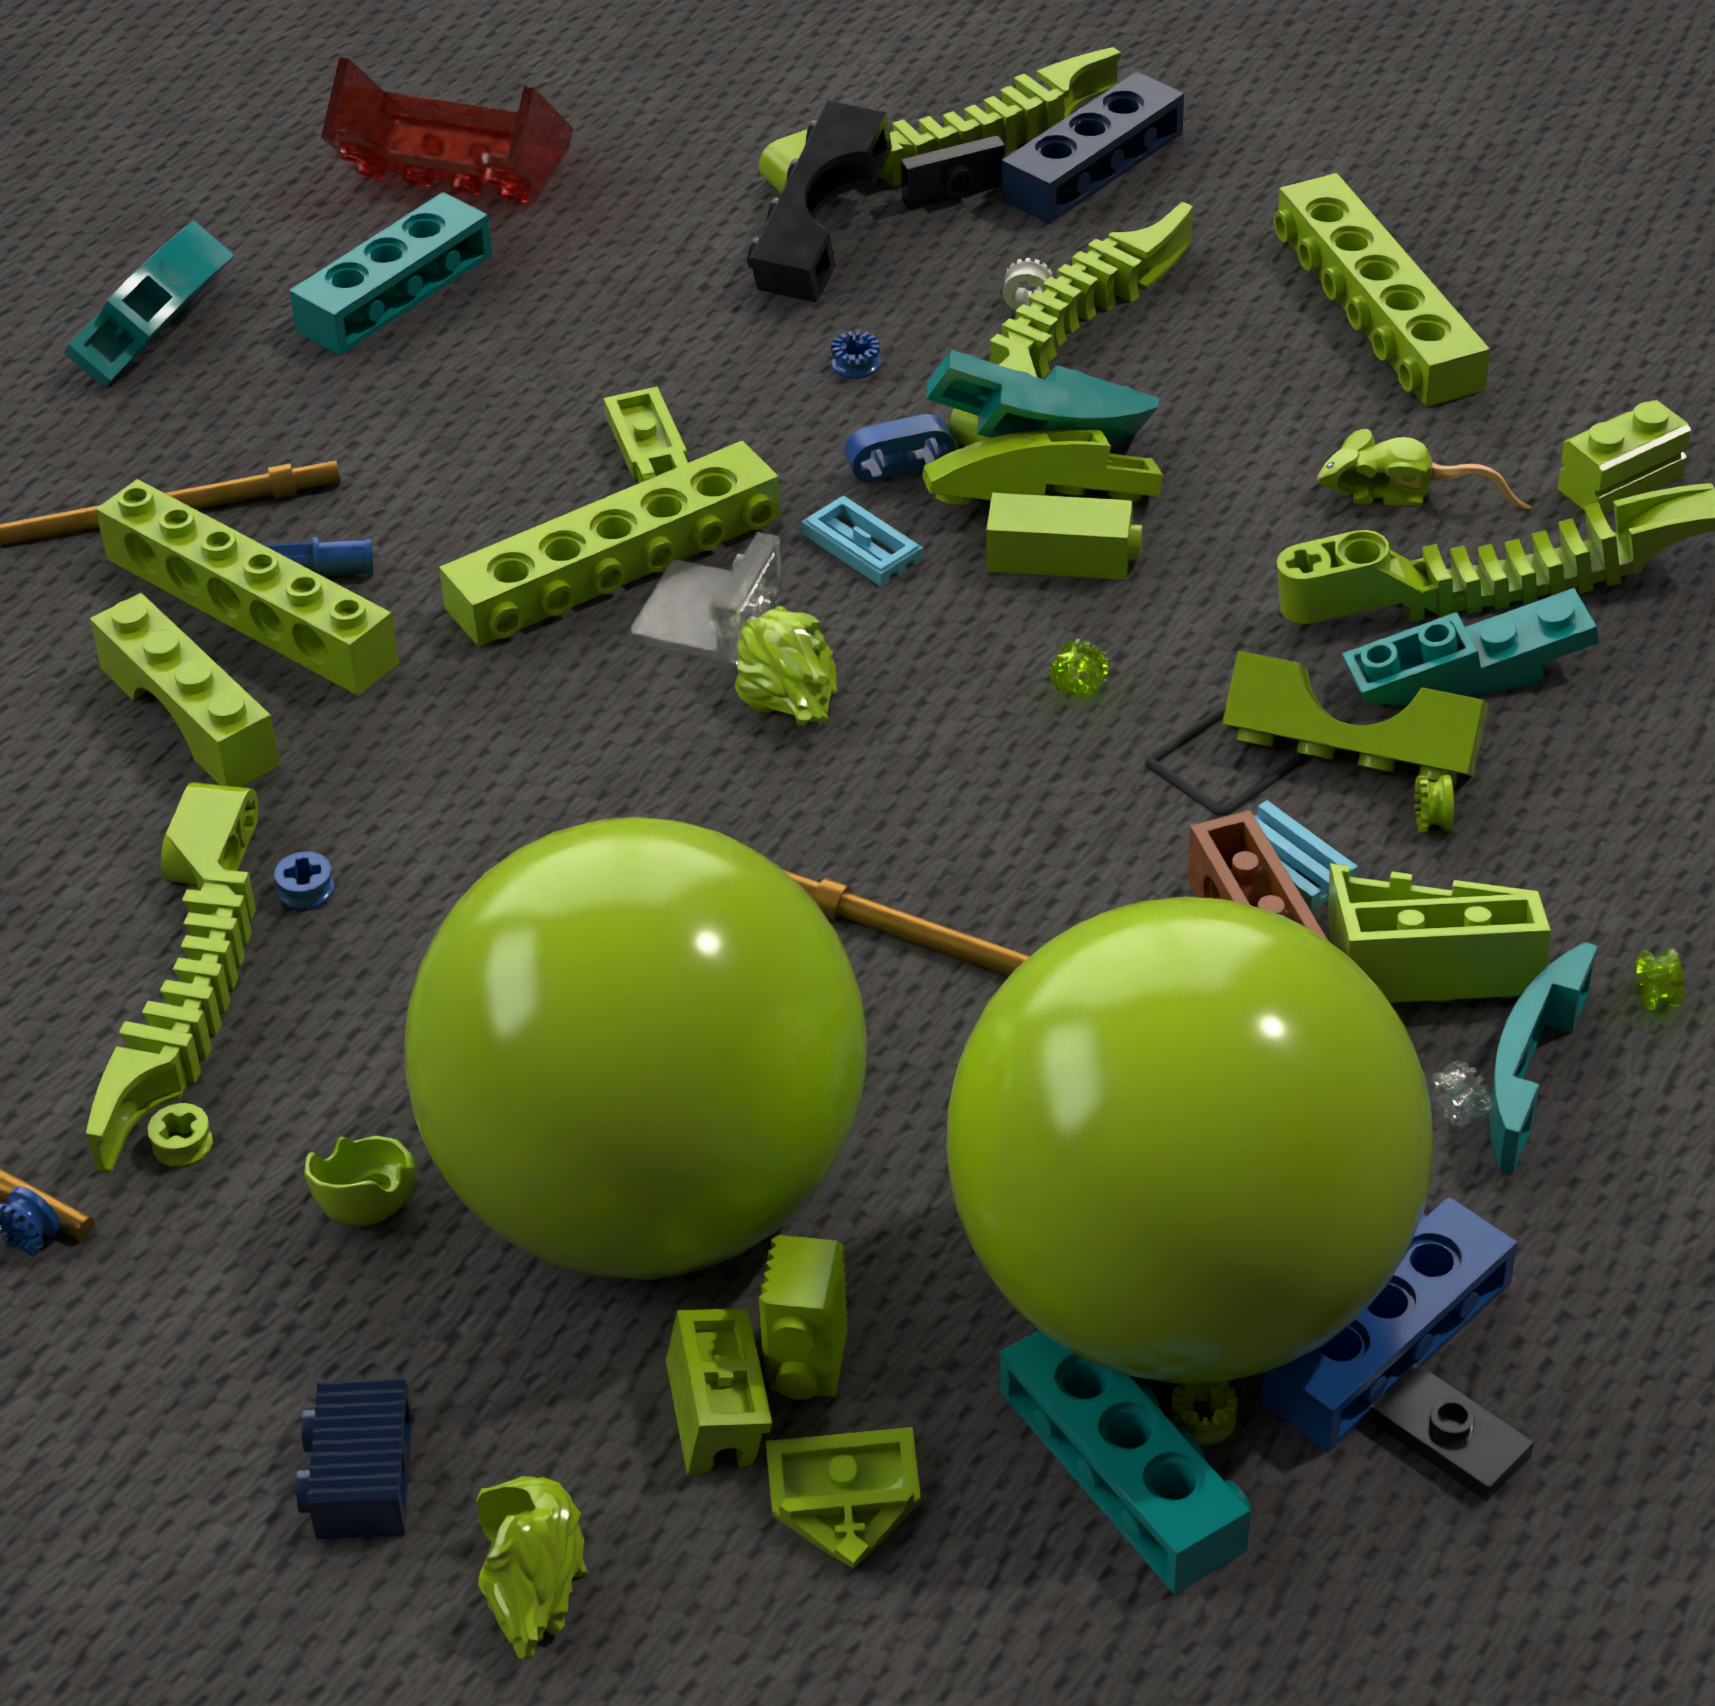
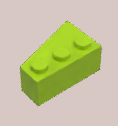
[1327,863,1551,1003]

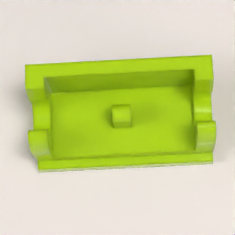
[666,1308,772,1476]

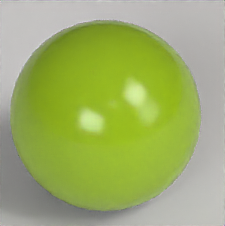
[404,817,867,1279]
[946,897,1434,1384]

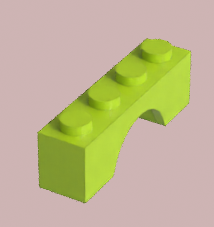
[89,593,280,787]
[1222,651,1489,785]

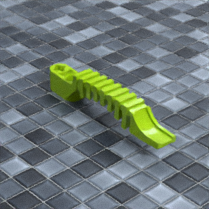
[759,47,1121,193]
[948,202,1193,447]
[1277,483,1715,624]
[86,782,258,1173]

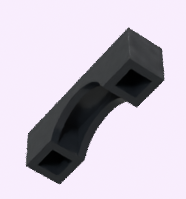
[747,100,892,303]

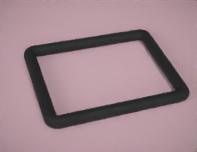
[1145,703,1313,816]

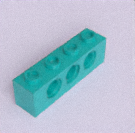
[289,192,493,355]
[1000,1330,1252,1595]

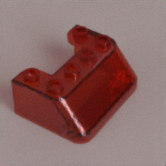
[321,57,574,202]

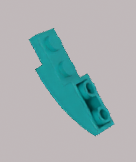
[64,220,235,387]
[926,350,1159,444]
[1342,588,1599,705]

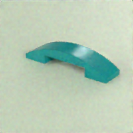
[1489,942,1598,1174]

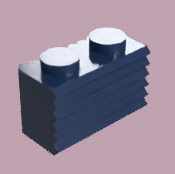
[296,1378,413,1539]

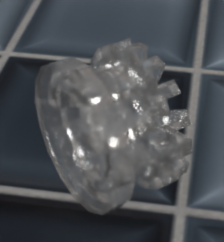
[1426,1060,1492,1130]

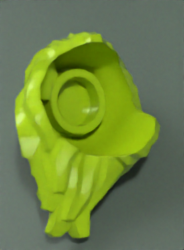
[735,605,837,726]
[476,1476,588,1660]

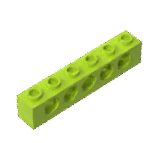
[1273,173,1490,407]
[439,441,781,647]
[96,479,399,696]

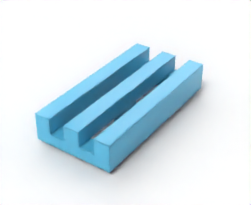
[801,495,923,587]
[1254,800,1358,911]

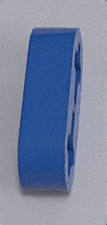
[844,414,955,482]

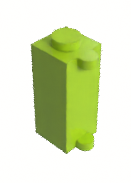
[986,493,1142,580]

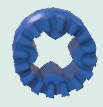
[831,330,881,379]
[274,852,335,911]
[0,1186,61,1256]

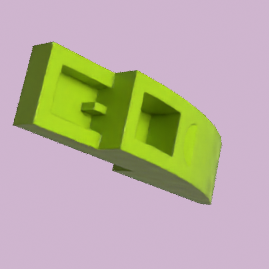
[922,428,1163,505]

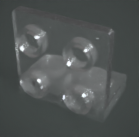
[630,532,782,665]

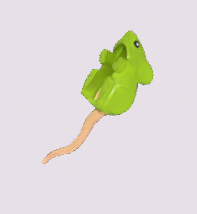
[1317,429,1532,509]

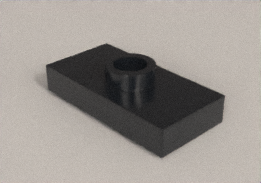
[901,135,1005,209]
[1368,1362,1534,1501]

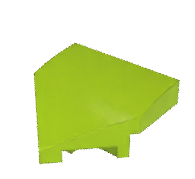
[766,1427,921,1569]

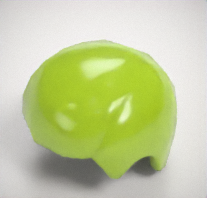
[304,1136,417,1228]

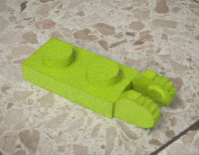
[603,387,688,483]

